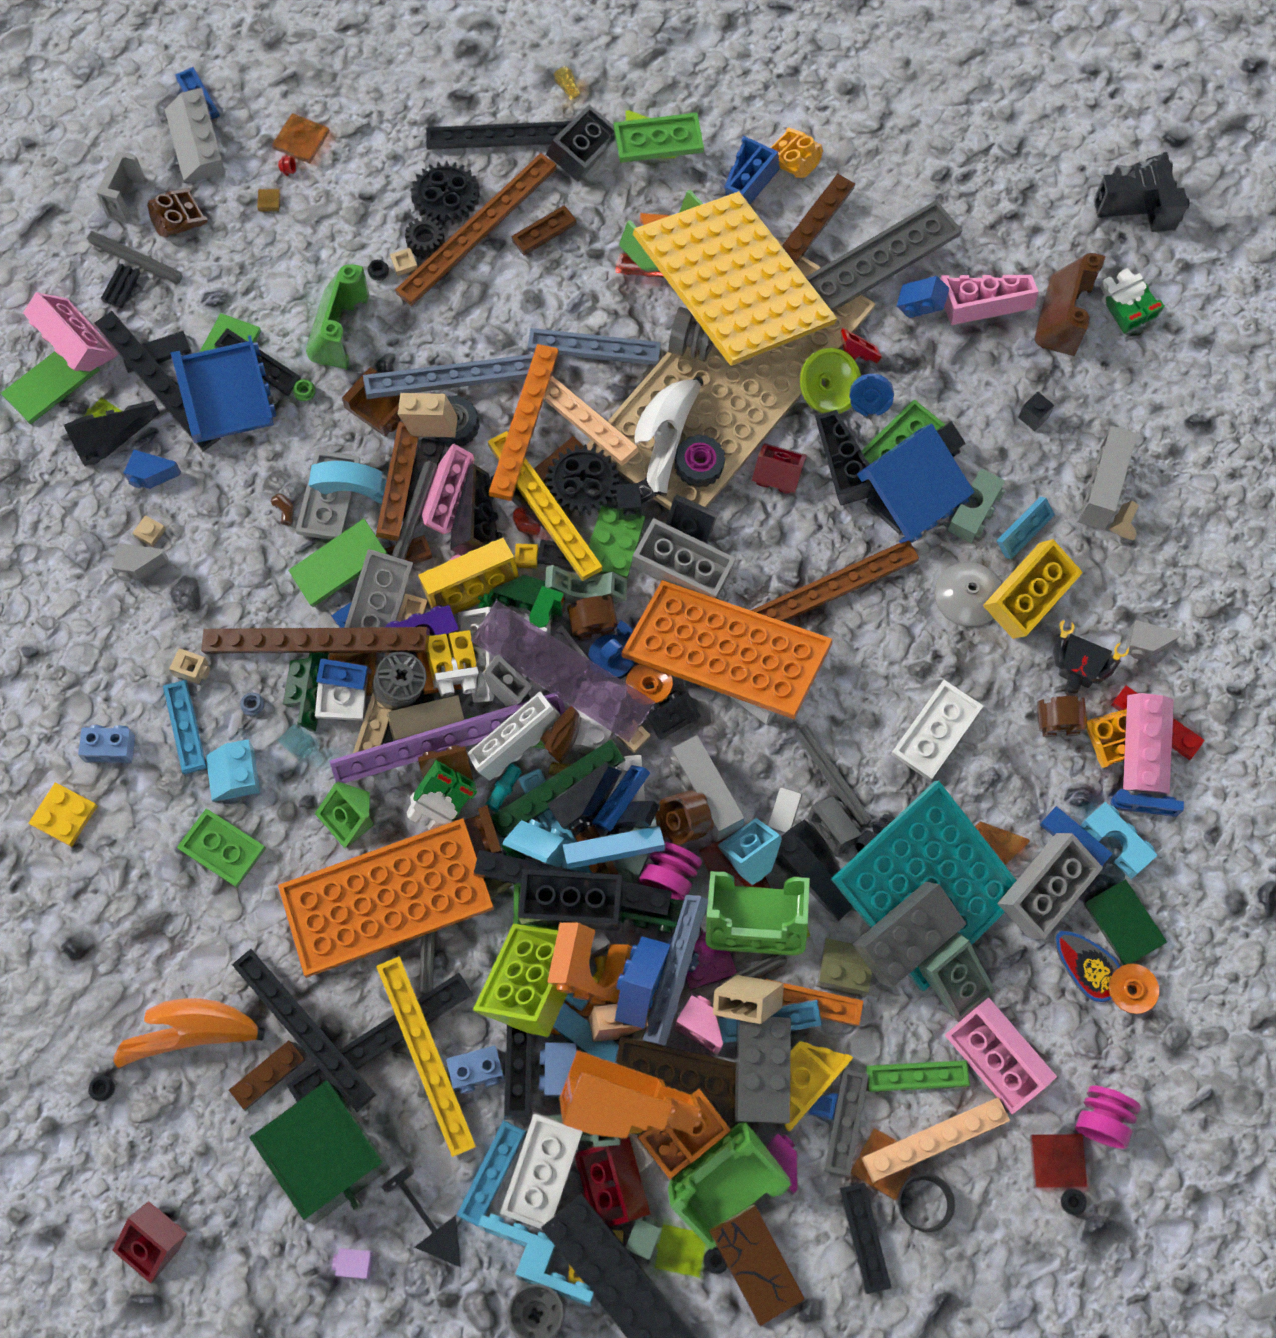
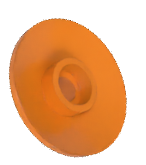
[626,664,673,705]
[1109,964,1159,1014]

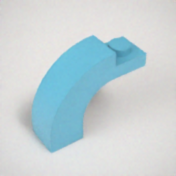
[308,461,387,505]

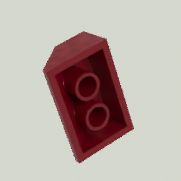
[575,1137,651,1227]

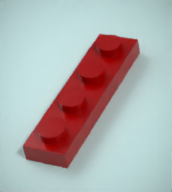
[1111,685,1205,760]

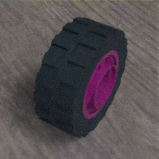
[674,434,725,487]

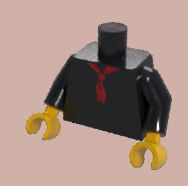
[1053,620,1129,694]

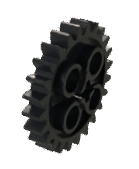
[410,161,480,225]
[546,444,620,516]

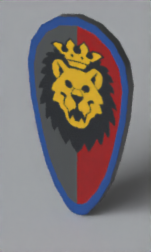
[1054,931,1121,1002]

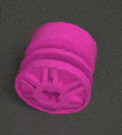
[639,841,702,901]
[1075,1086,1141,1149]

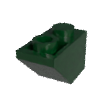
[493,575,545,614]

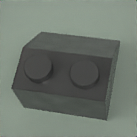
[807,796,862,857]

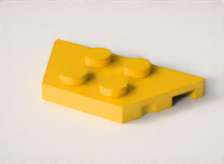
[784,1041,853,1132]

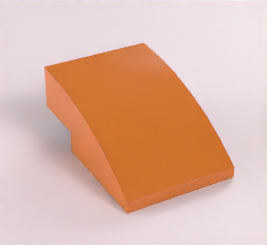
[636,1089,731,1179]

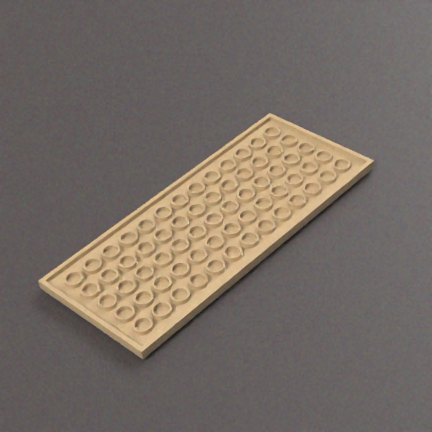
[587,239,876,510]

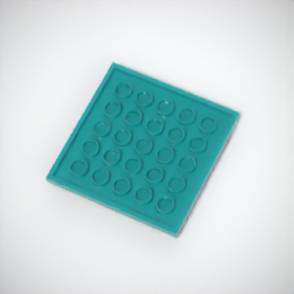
[831,781,1017,992]

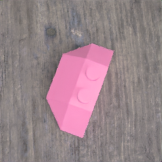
[422,444,475,535]

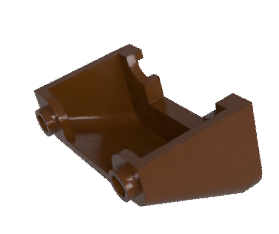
[1034,253,1106,356]

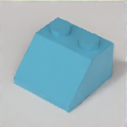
[206,739,260,802]
[503,819,571,867]

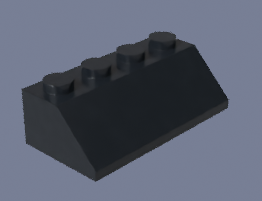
[518,869,623,931]

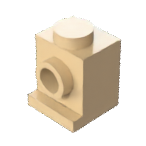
[169,648,210,684]

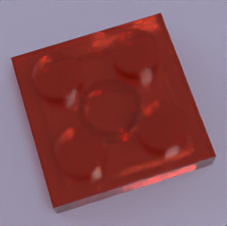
[1030,1134,1087,1188]

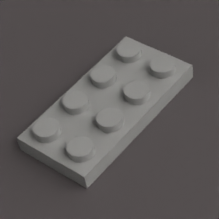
[296,450,361,540]
[344,549,413,628]

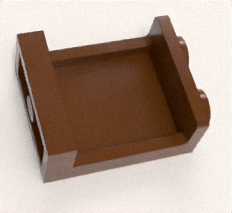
[342,366,401,437]

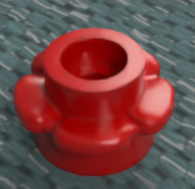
[278,154,296,176]

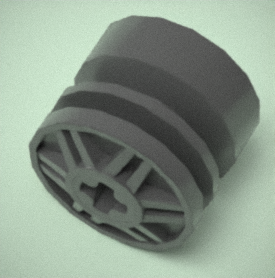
[668,307,714,362]
[372,652,426,710]
[507,1284,564,1338]

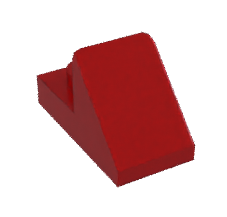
[840,328,882,364]

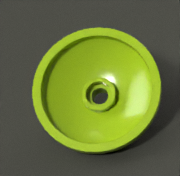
[800,348,861,414]

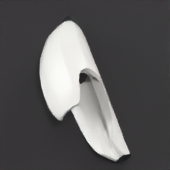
[634,376,704,496]

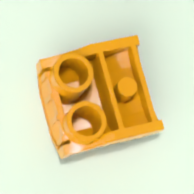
[770,127,823,178]
[1086,709,1127,768]

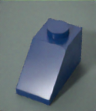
[123,450,181,489]

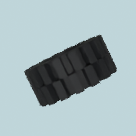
[405,217,445,259]

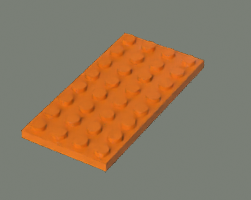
[621,580,833,720]
[278,818,494,978]

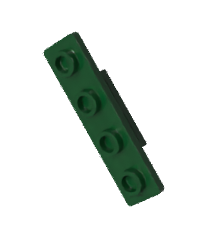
[283,653,329,732]
[621,898,704,936]

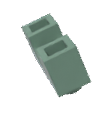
[947,468,1006,543]

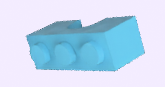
[1080,802,1158,879]

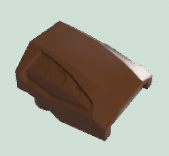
[147,188,208,238]
[540,705,581,764]

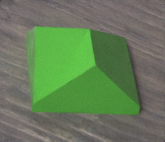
[315,781,374,848]

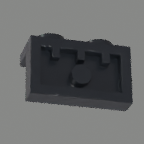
[643,690,701,740]

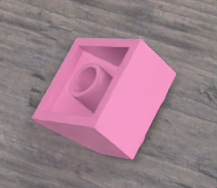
[675,995,723,1055]

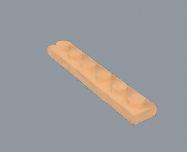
[544,376,639,466]
[862,1097,1010,1183]

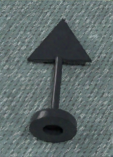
[381,1164,461,1268]

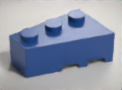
[725,135,780,205]
[615,936,670,1029]

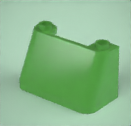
[306,264,370,369]
[706,871,810,955]
[668,1122,791,1249]

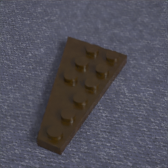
[615,1036,759,1135]

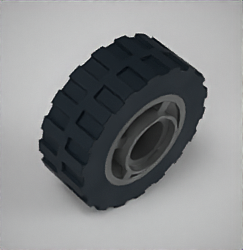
[434,395,480,447]

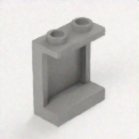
[96,151,146,223]

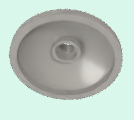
[934,562,1001,627]

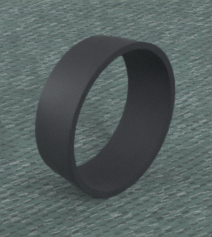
[898,1173,955,1233]

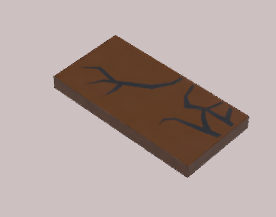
[709,1204,805,1326]

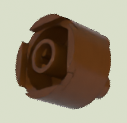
[567,596,618,641]
[1037,696,1088,737]
[655,791,714,845]

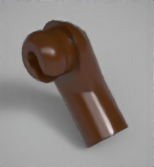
[271,493,294,526]

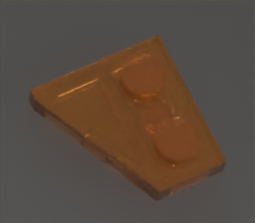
[975,821,1030,865]

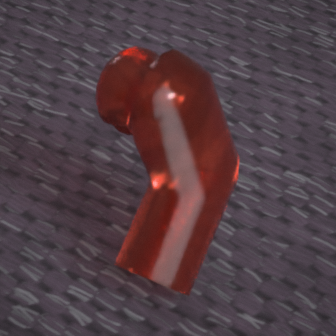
[512,508,541,536]

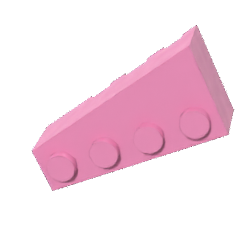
[941,275,1039,325]

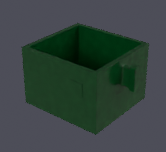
[249,1080,390,1225]

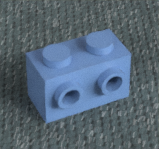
[78,725,135,763]
[539,1043,576,1098]
[446,1045,504,1094]

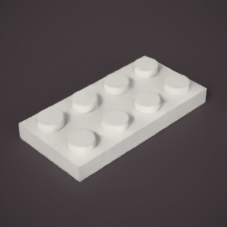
[891,680,983,781]
[500,1112,583,1229]

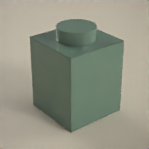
[626,1217,661,1260]

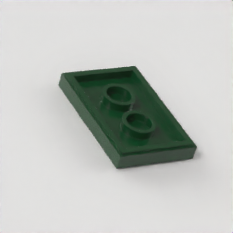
[1084,879,1167,965]

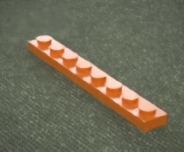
[489,344,559,501]

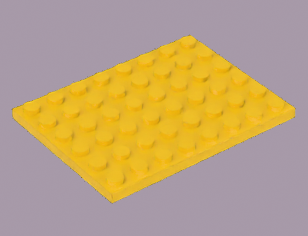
[633,192,837,366]

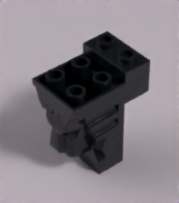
[1094,152,1190,232]

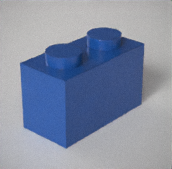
[896,276,950,318]

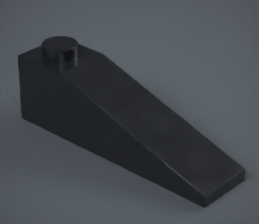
[64,400,160,467]
[450,464,502,556]
[776,819,853,922]

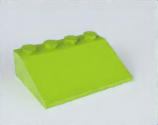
[473,923,568,1037]

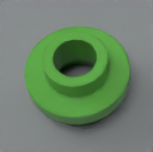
[293,379,316,401]

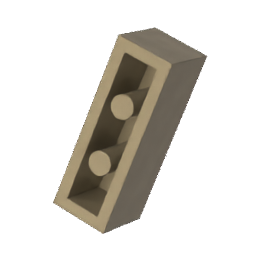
[387,695,464,741]

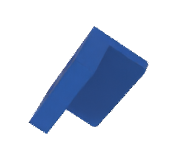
[316,659,372,691]

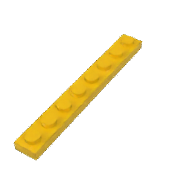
[487,431,602,581]
[376,956,476,1157]

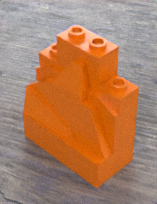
[559,1050,702,1138]

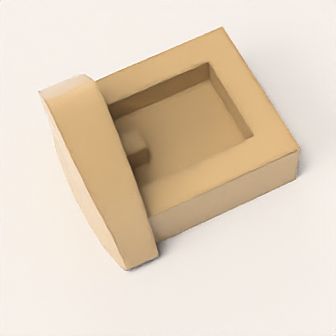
[1108,500,1139,540]

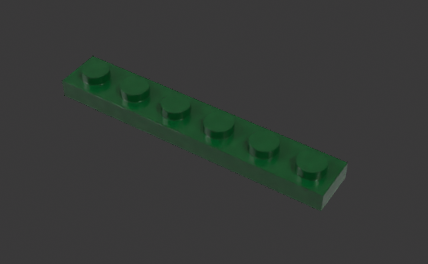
[491,739,626,838]

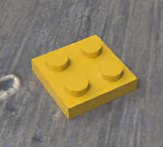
[28,782,98,847]

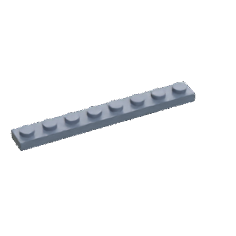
[363,354,534,399]

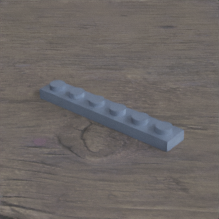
[527,328,661,365]
[643,895,708,1046]

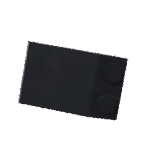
[545,104,615,182]
[547,762,622,832]

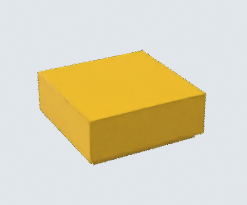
[515,543,539,568]

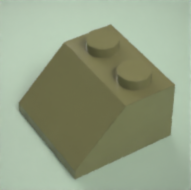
[816,938,872,997]

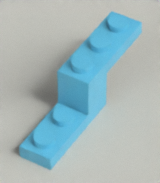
[479,1214,594,1307]

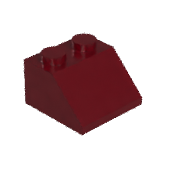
[751,443,807,494]
[112,1201,187,1284]

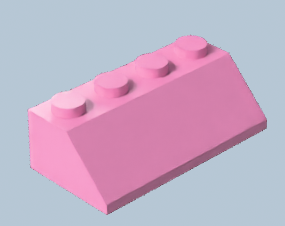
[23,292,118,372]
[1123,693,1174,794]
[945,998,1057,1115]

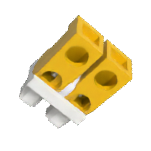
[425,630,479,698]

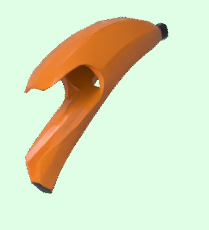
[113,998,265,1069]

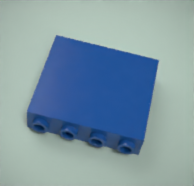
[171,335,277,443]
[857,423,975,543]

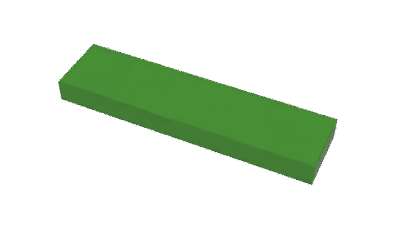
[866,1060,970,1092]

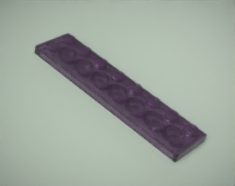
[471,601,655,743]

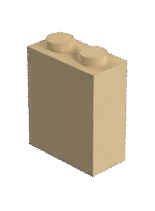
[398,393,458,437]
[713,975,784,1024]

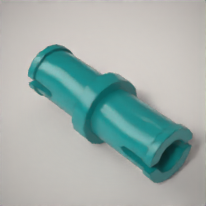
[485,764,522,812]

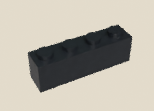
[503,1025,532,1120]

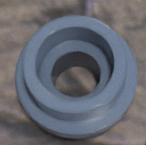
[240,692,264,716]

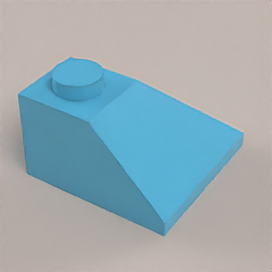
[718,818,782,885]

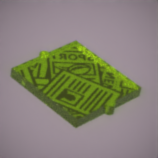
[655,1224,705,1278]

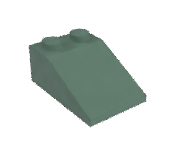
[918,933,996,1023]

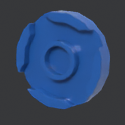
[849,374,894,416]
[588,634,634,680]

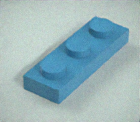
[996,497,1055,559]

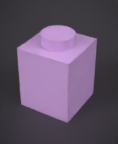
[332,1248,374,1280]

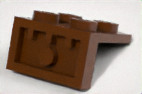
[464,806,502,857]

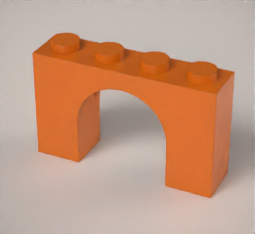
[547,923,632,1006]

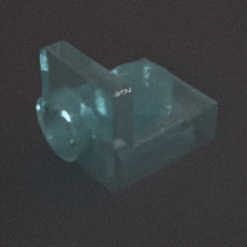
[278,723,316,761]

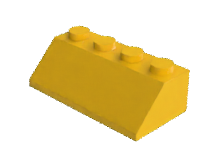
[418,538,519,615]

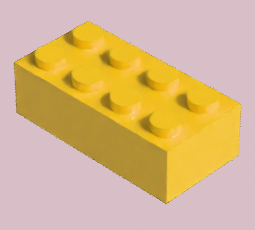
[983,539,1083,639]

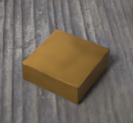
[257,189,281,211]

